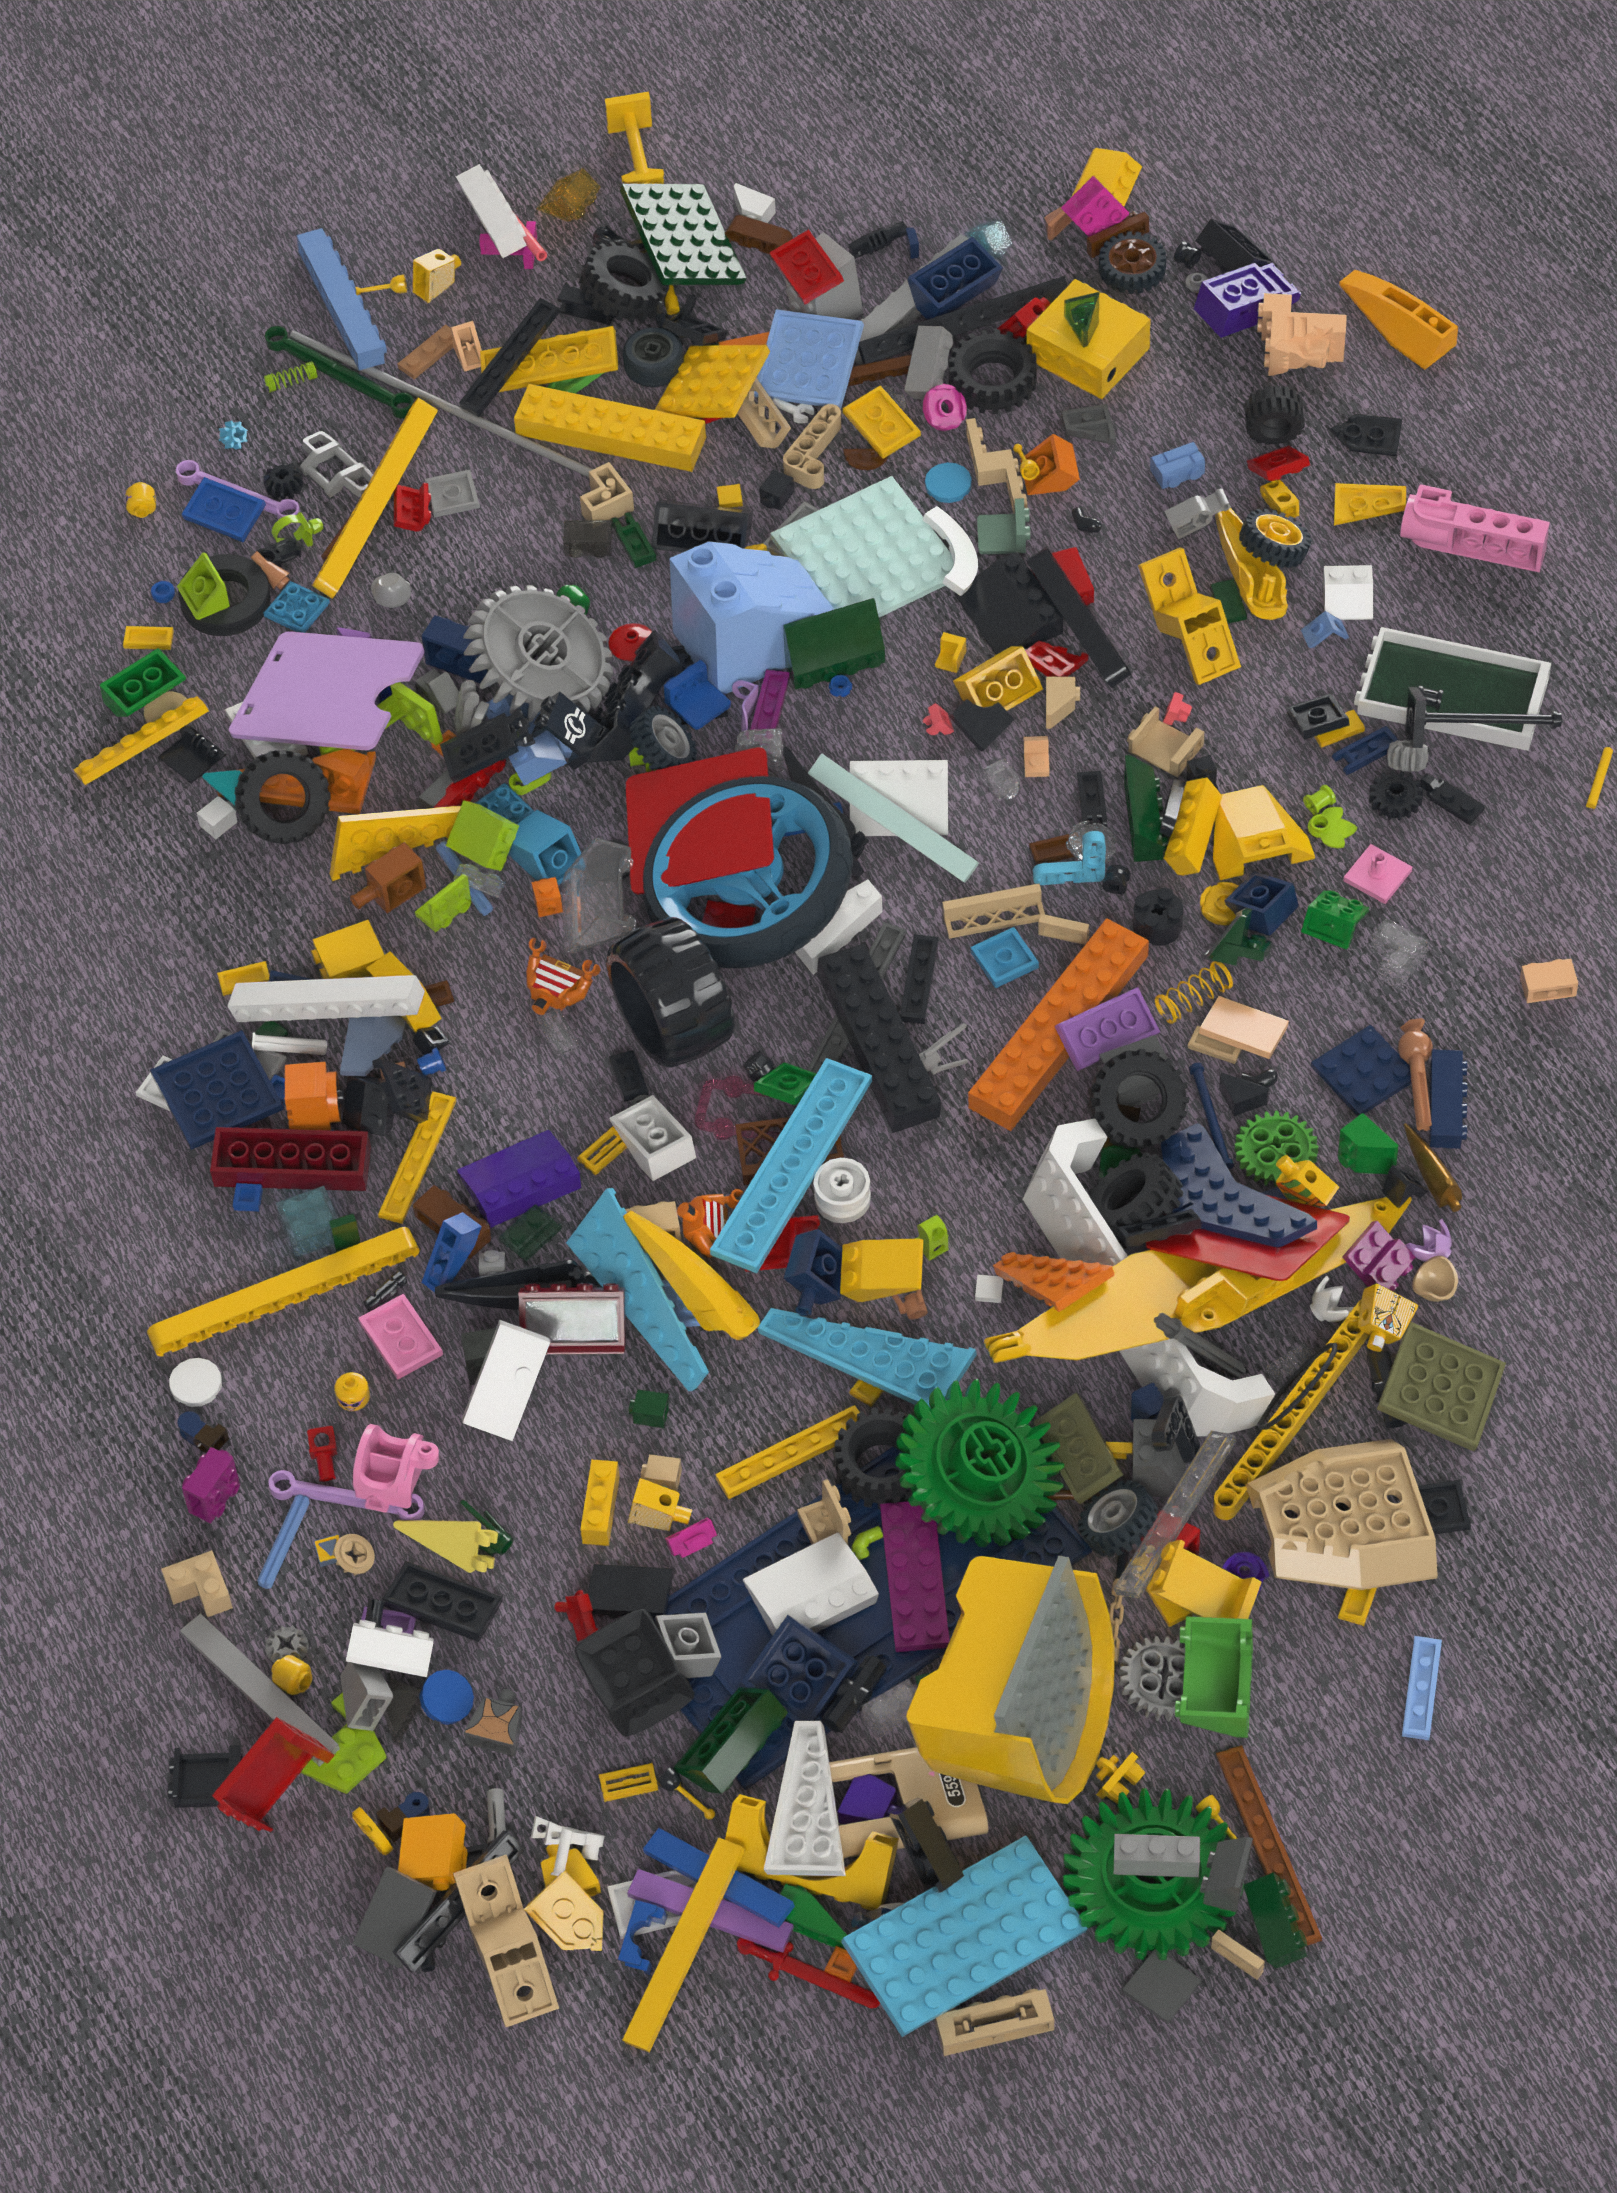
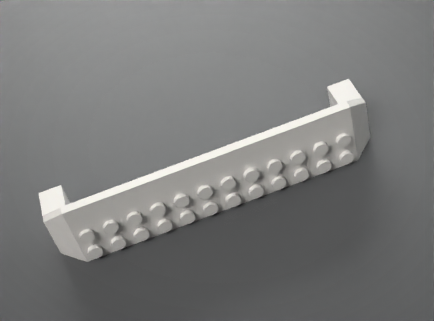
[1023,1118,1275,1436]

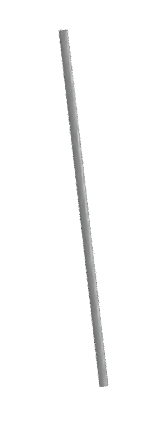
[290,330,593,477]

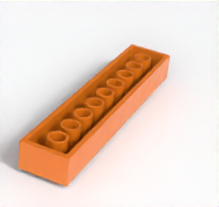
[968,918,1149,1131]

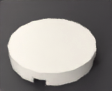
[169,1358,222,1407]

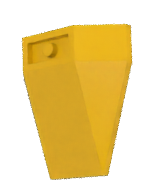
[1213,785,1315,880]

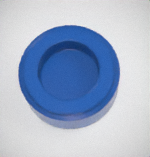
[151,581,175,603]

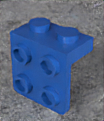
[664,659,731,730]

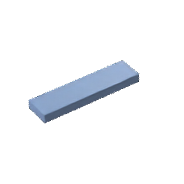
[1402,1636,1442,1740]

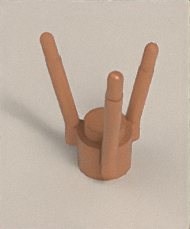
[892,1290,928,1320]

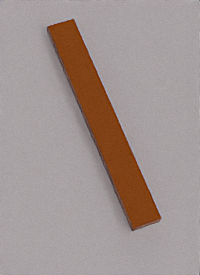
[1216,1745,1322,1946]

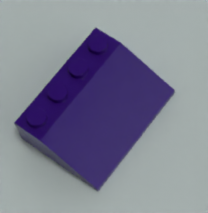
[457,1130,582,1228]

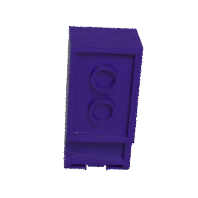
[1193,263,1301,338]

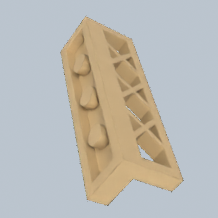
[737,378,791,448]
[942,884,1045,939]

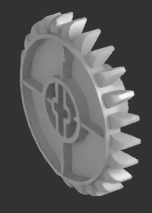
[463,585,613,722]

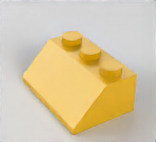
[1072,148,1142,206]
[953,646,1043,711]

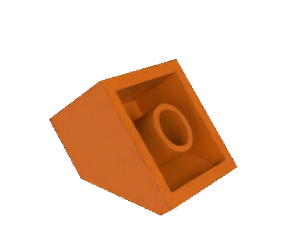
[1020,434,1080,495]

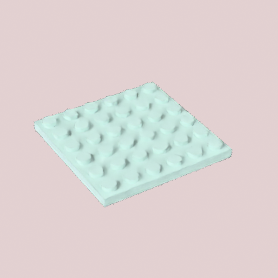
[771,476,954,617]

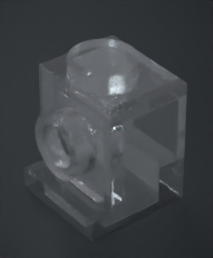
[984,758,1020,800]

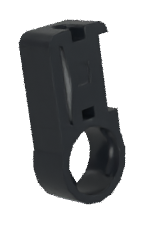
[256,537,301,567]

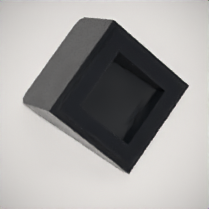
[412,1026,451,1055]

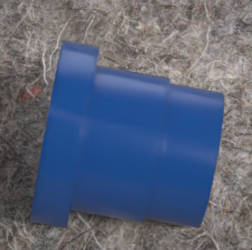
[417,1047,446,1076]

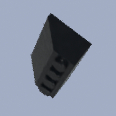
[651,500,753,553]

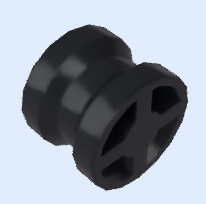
[1174,241,1202,270]
[1102,864,1131,895]

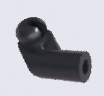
[1071,507,1102,533]
[1240,1069,1278,1088]

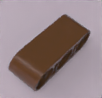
[725,215,793,254]

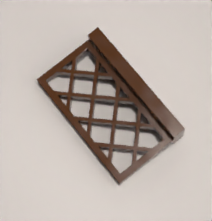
[735,1117,844,1185]

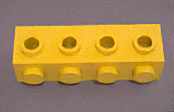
[1164,777,1222,876]

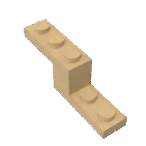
[966,418,1027,514]

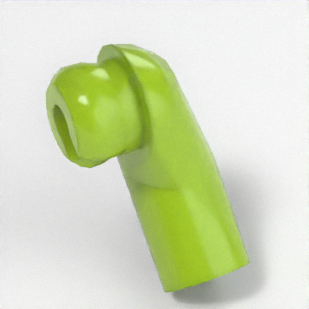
[851,1526,883,1560]

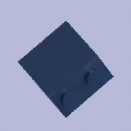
[1225,871,1299,936]

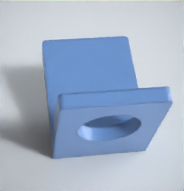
[1301,611,1349,648]

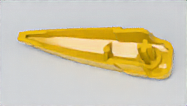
[1215,508,1288,620]
[623,1210,760,1340]

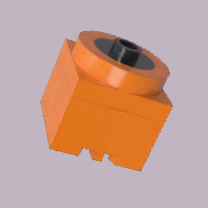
[285,1062,344,1130]

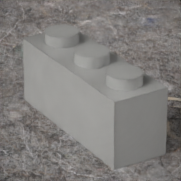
[904,326,953,400]
[1113,1834,1200,1877]

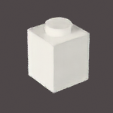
[197,796,237,839]

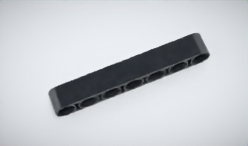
[1027,547,1132,688]

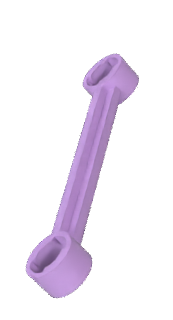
[176,460,300,525]
[269,1470,425,1520]

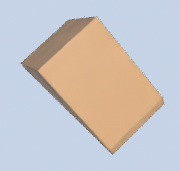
[451,321,482,372]

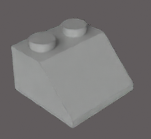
[655,1613,721,1678]

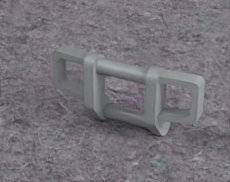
[299,431,373,498]

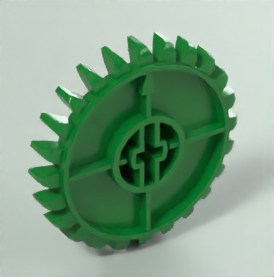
[895,1379,1064,1547]
[1063,1788,1244,1960]

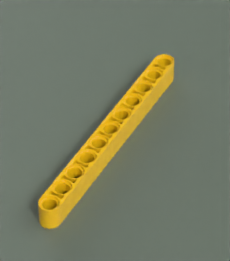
[312,397,438,599]
[147,1227,420,1357]
[1213,1299,1370,1520]

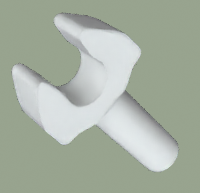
[773,398,814,423]

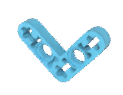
[1032,831,1106,885]

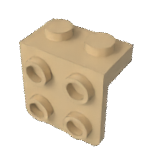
[797,1479,851,1545]

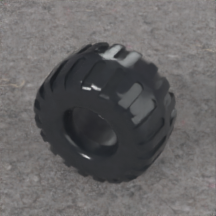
[606,917,735,1068]

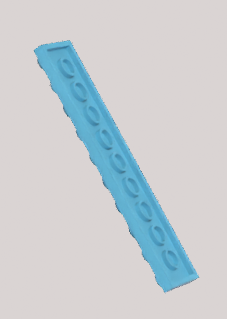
[710,1058,872,1273]

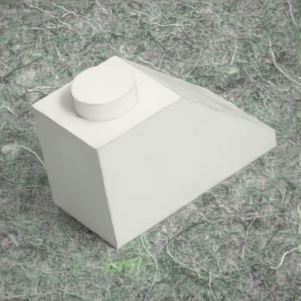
[734,183,776,223]

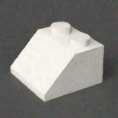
[1323,565,1373,620]

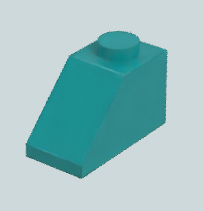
[202,770,261,806]

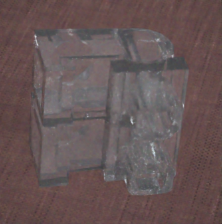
[735,728,785,775]

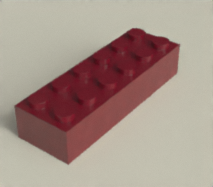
[210,1127,371,1191]

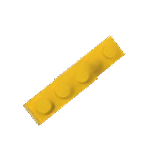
[1174,1267,1296,1320]

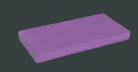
[1054,987,1160,1072]

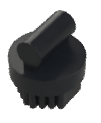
[743,1051,775,1082]

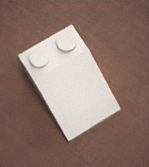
[610,1095,696,1181]

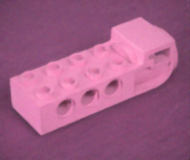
[1400,485,1550,572]

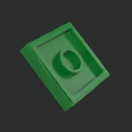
[754,1062,817,1105]

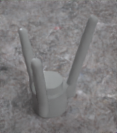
[919,1023,968,1076]

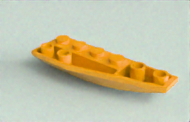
[1339,270,1458,370]

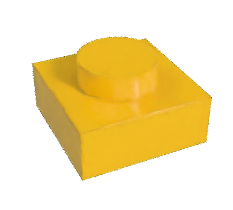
[1106,1442,1133,1460]

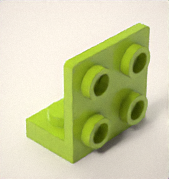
[415,874,472,932]

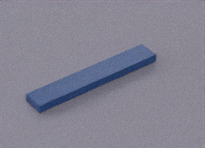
[643,1828,795,1928]

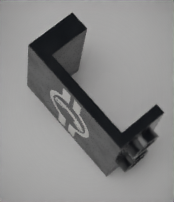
[531,692,603,770]

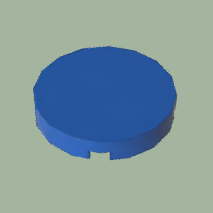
[419,1670,474,1725]

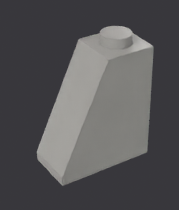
[340,1662,393,1731]

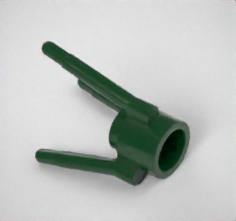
[460,1499,514,1557]

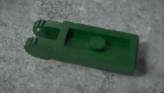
[611,512,657,568]

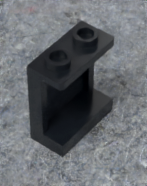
[168,1745,243,1808]

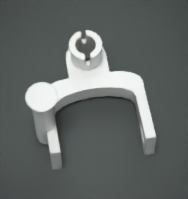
[531,1816,605,1876]

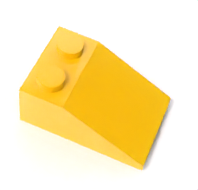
[840,1239,923,1302]

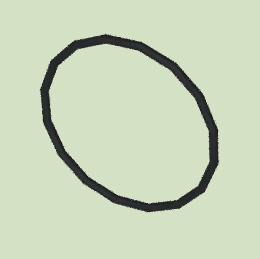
[1259,1343,1337,1430]

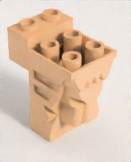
[1257,293,1347,376]

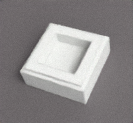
[975,1275,1003,1303]

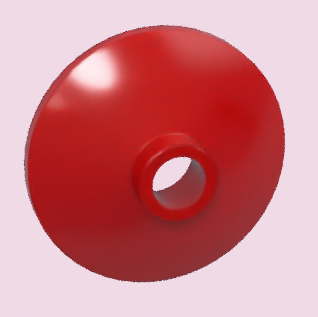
[608,623,652,661]

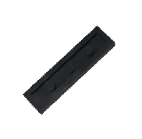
[900,934,939,1024]

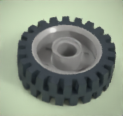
[630,706,697,771]
[1078,1480,1159,1557]

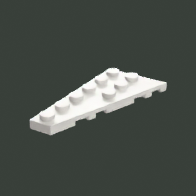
[764,1721,846,1876]

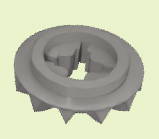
[265,1625,309,1663]

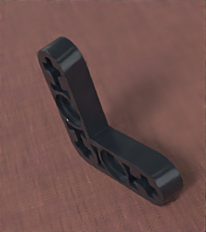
[1152,1395,1201,1463]

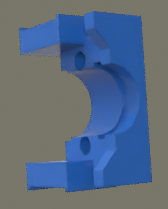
[618,1900,668,1975]

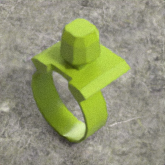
[271,512,323,547]

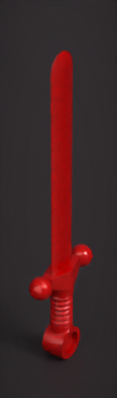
[737,1937,880,2009]

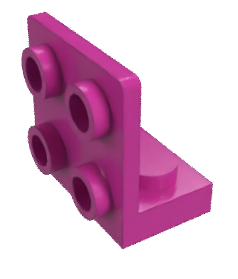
[1061,175,1129,237]

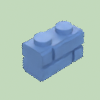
[1150,442,1205,489]

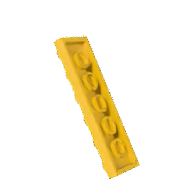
[480,326,618,393]

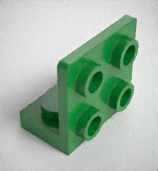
[1301,890,1369,950]

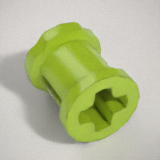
[1303,784,1336,815]

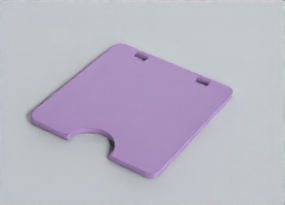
[229,632,424,750]

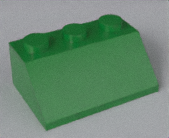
[99,648,186,717]

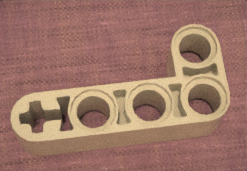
[783,404,841,489]

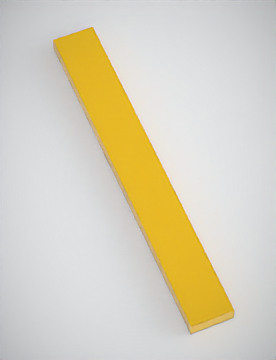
[622,1838,745,2053]

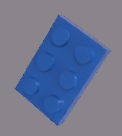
[182,477,266,543]

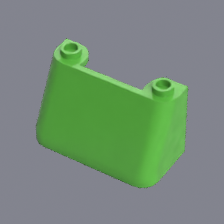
[1175,1617,1253,1738]

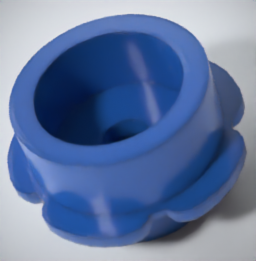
[829,675,852,697]

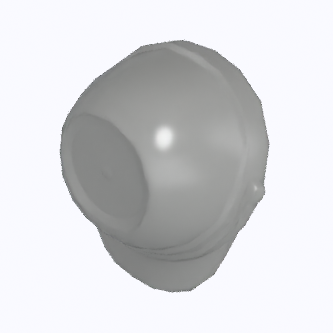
[371,573,411,608]

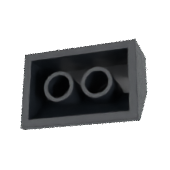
[1195,219,1278,272]

